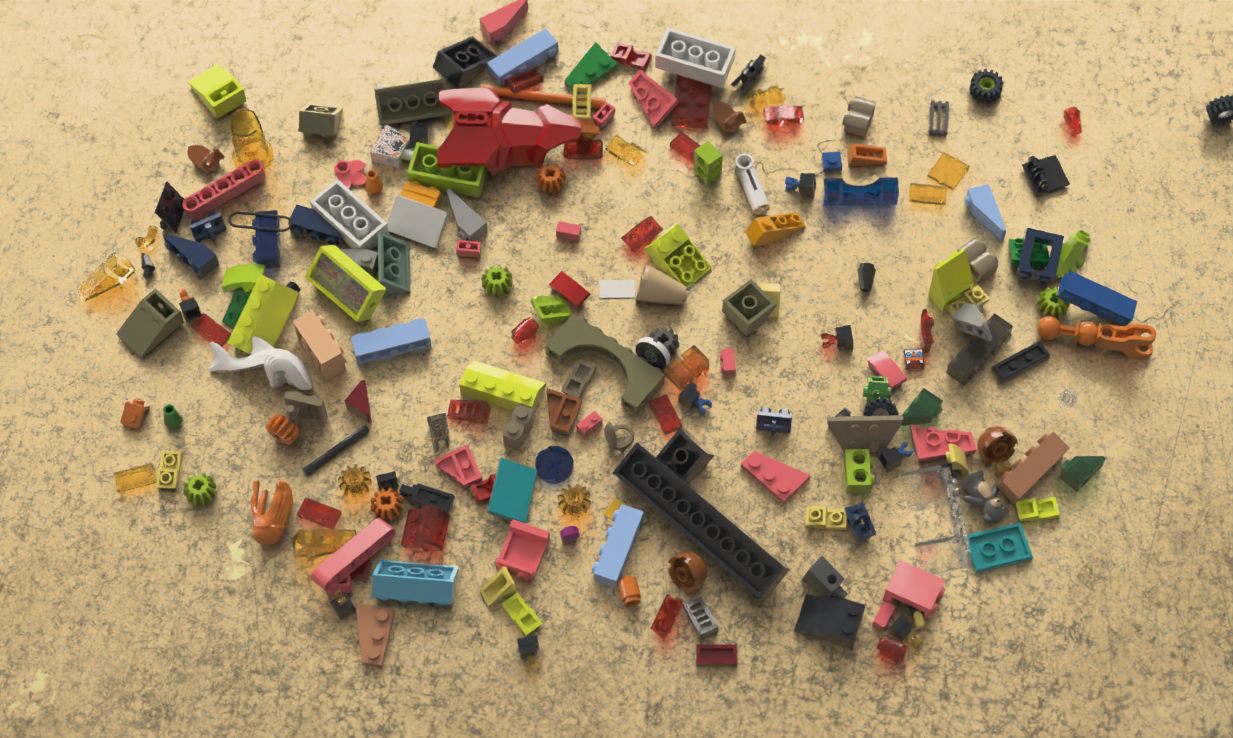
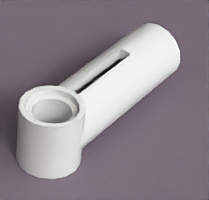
[735,154,770,215]

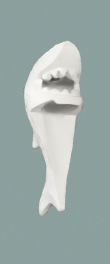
[209,337,312,391]

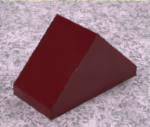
[344,380,372,423]

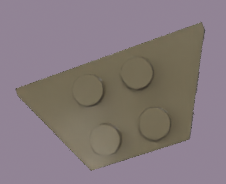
[827,415,903,453]

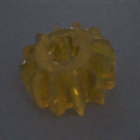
[338,464,372,498]
[558,484,591,518]

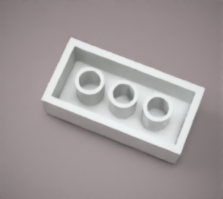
[655,28,736,88]
[310,179,389,251]

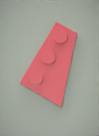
[629,70,679,129]
[910,424,976,462]
[741,451,811,504]

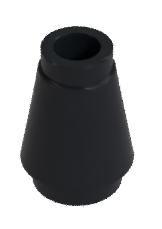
[857,263,876,292]

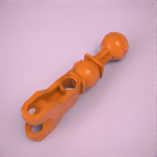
[1037,316,1156,359]

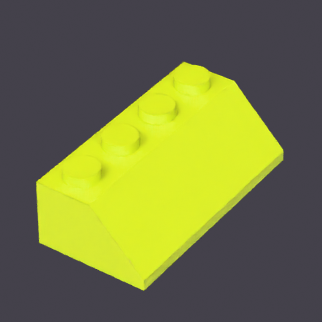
[227,274,300,354]
[459,361,546,415]

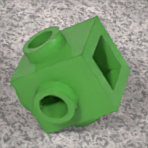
[863,376,891,404]

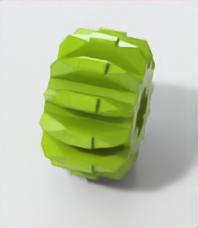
[481,264,513,297]
[1037,286,1070,318]
[183,472,217,506]

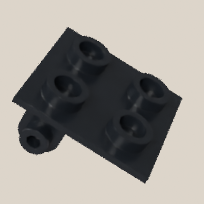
[1022,155,1070,195]
[154,181,184,233]

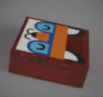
[903,349,925,369]

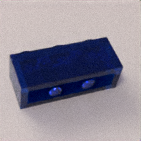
[252,210,281,269]

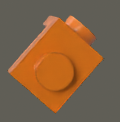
[578,119,599,140]
[120,398,150,429]

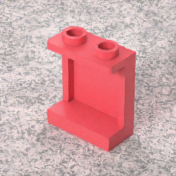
[495,519,550,581]
[882,560,946,620]

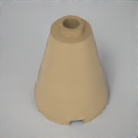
[635,265,689,305]

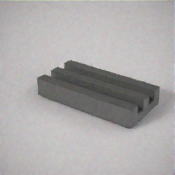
[929,100,949,135]

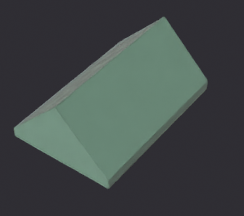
[378,232,410,295]

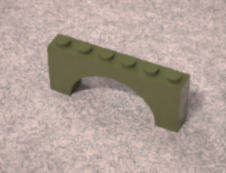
[545,313,665,416]

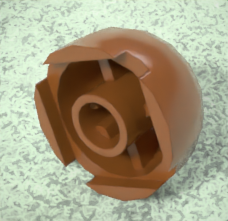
[977,425,1018,465]
[668,552,707,593]

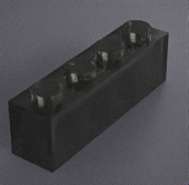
[946,313,1013,386]

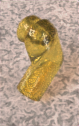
[135,225,158,249]

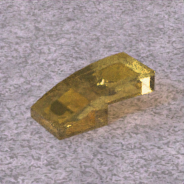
[605,134,647,167]

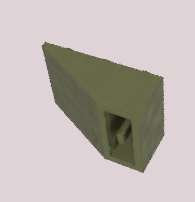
[116,288,184,358]

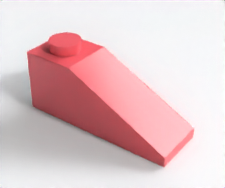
[479,0,528,44]

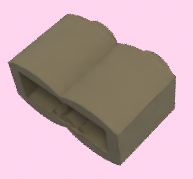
[842,96,876,137]
[957,238,998,282]
[502,404,534,450]

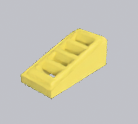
[572,84,592,120]

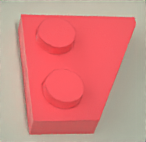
[433,444,483,488]

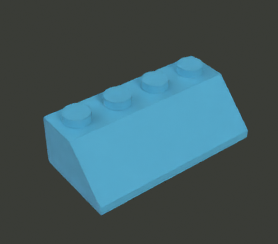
[372,560,459,606]

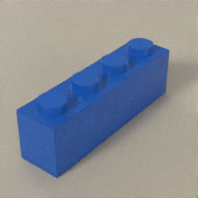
[1057,271,1138,326]

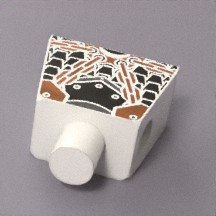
[370,125,414,167]

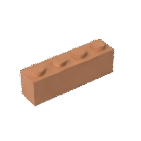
[996,431,1070,504]

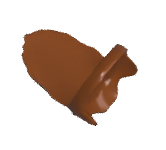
[712,102,747,133]
[187,145,225,173]

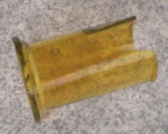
[231,108,274,172]

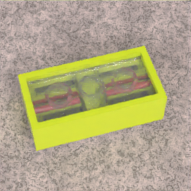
[305,245,386,322]

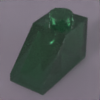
[902,388,943,426]
[1059,456,1106,492]

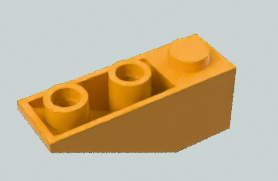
[745,212,806,246]

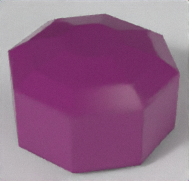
[560,526,580,543]

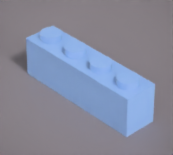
[487,28,559,87]
[351,318,432,365]
[592,504,644,588]

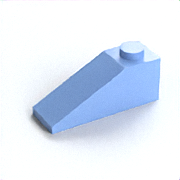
[964,184,1006,240]

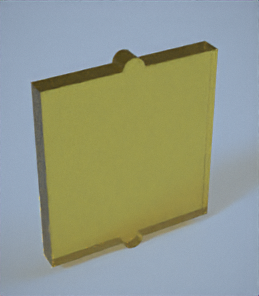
[927,152,970,191]

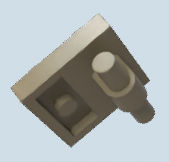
[284,391,328,427]

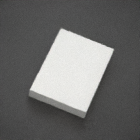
[387,195,449,248]

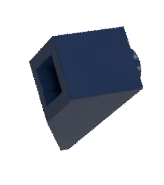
[288,204,343,246]
[163,234,219,278]

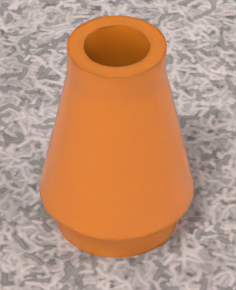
[365,170,383,194]

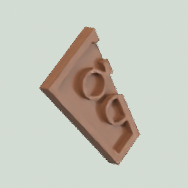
[355,603,395,668]

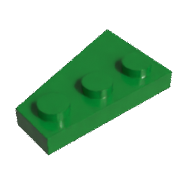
[564,41,618,94]

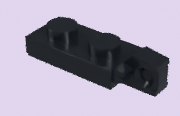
[399,483,455,515]

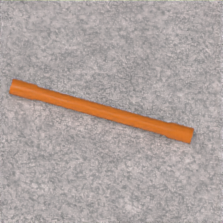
[481,84,606,109]

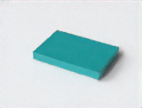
[487,458,537,523]
[963,522,1033,574]

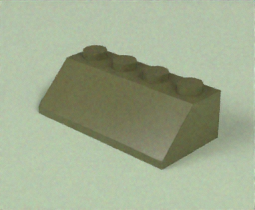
[374,78,451,125]

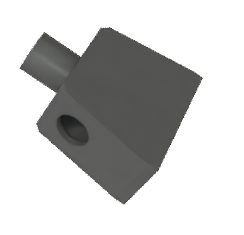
[802,556,849,599]

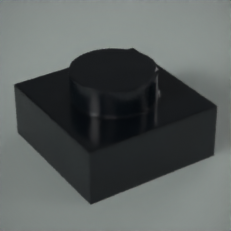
[376,471,398,490]

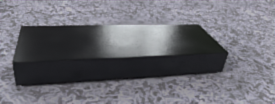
[991,341,1050,384]

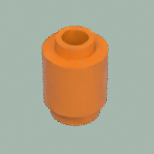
[617,575,641,607]

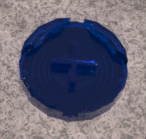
[535,446,574,484]

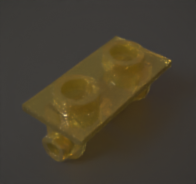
[747,85,786,109]

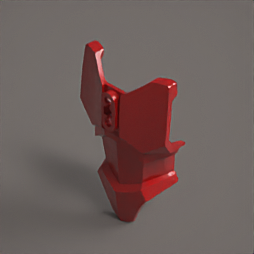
[437,88,581,176]

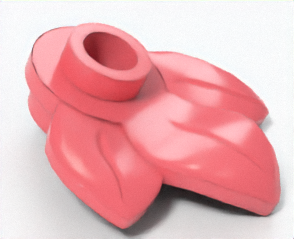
[334,160,366,189]

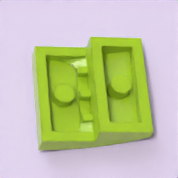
[221,264,266,293]

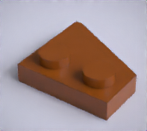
[546,388,582,435]

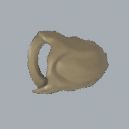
[604,422,634,452]

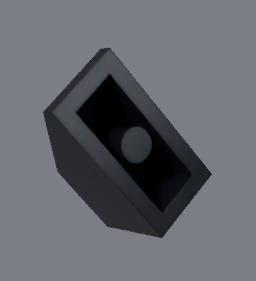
[410,120,432,149]

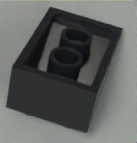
[432,36,497,89]
[657,428,715,483]
[794,594,866,650]

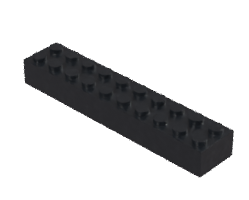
[613,442,790,600]

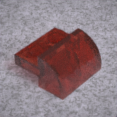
[401,505,450,551]

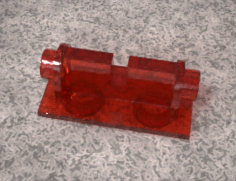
[650,594,684,639]

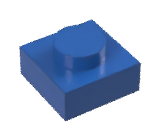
[822,152,842,172]

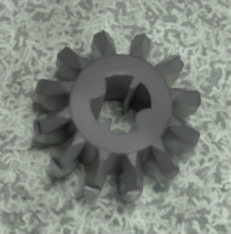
[650,327,679,357]

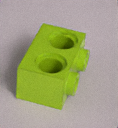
[694,141,723,185]
[844,449,874,493]

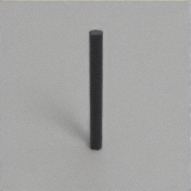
[302,425,369,476]

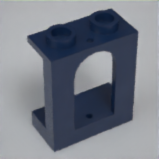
[1015,227,1064,284]

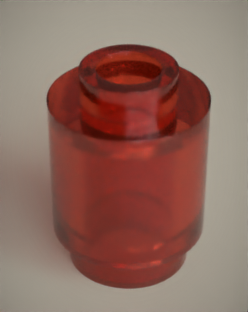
[511,317,539,345]
[876,635,908,661]

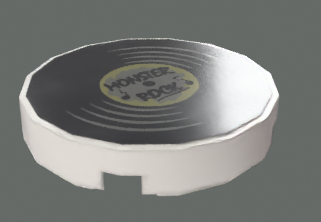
[635,337,671,370]

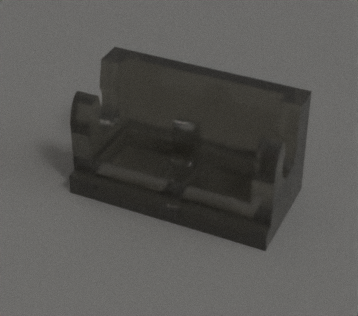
[427,413,450,453]

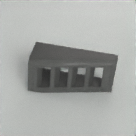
[683,597,719,640]

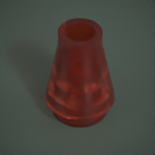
[1063,107,1082,135]

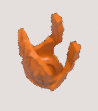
[250,480,293,545]

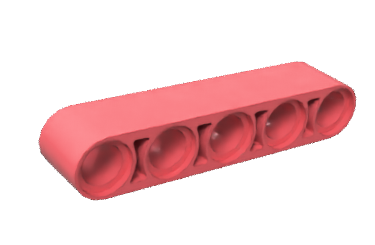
[183,159,266,219]
[311,518,396,591]

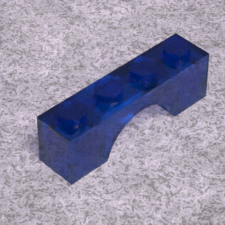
[822,177,899,206]

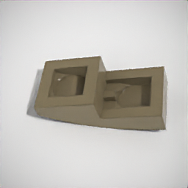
[561,359,597,398]

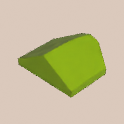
[530,295,572,326]

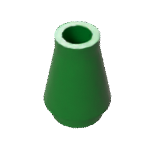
[163,404,183,429]

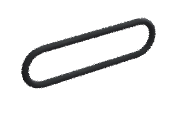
[228,211,292,232]

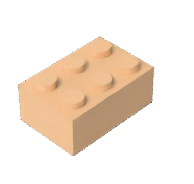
[293,311,346,382]

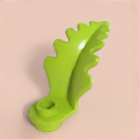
[1056,230,1091,279]

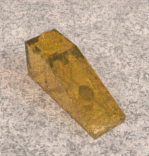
[76,251,136,302]
[292,528,356,557]

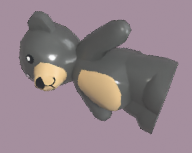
[961,470,1009,521]

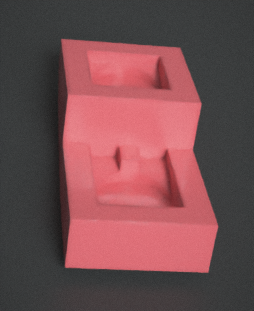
[867,350,907,390]

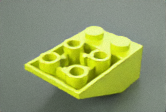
[188,64,247,119]
[644,224,712,289]
[928,248,974,312]

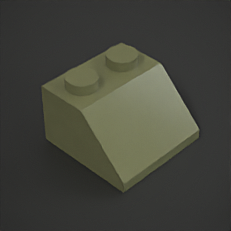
[298,104,343,138]
[722,279,776,336]

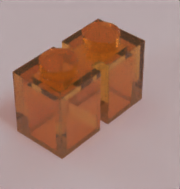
[665,345,710,391]

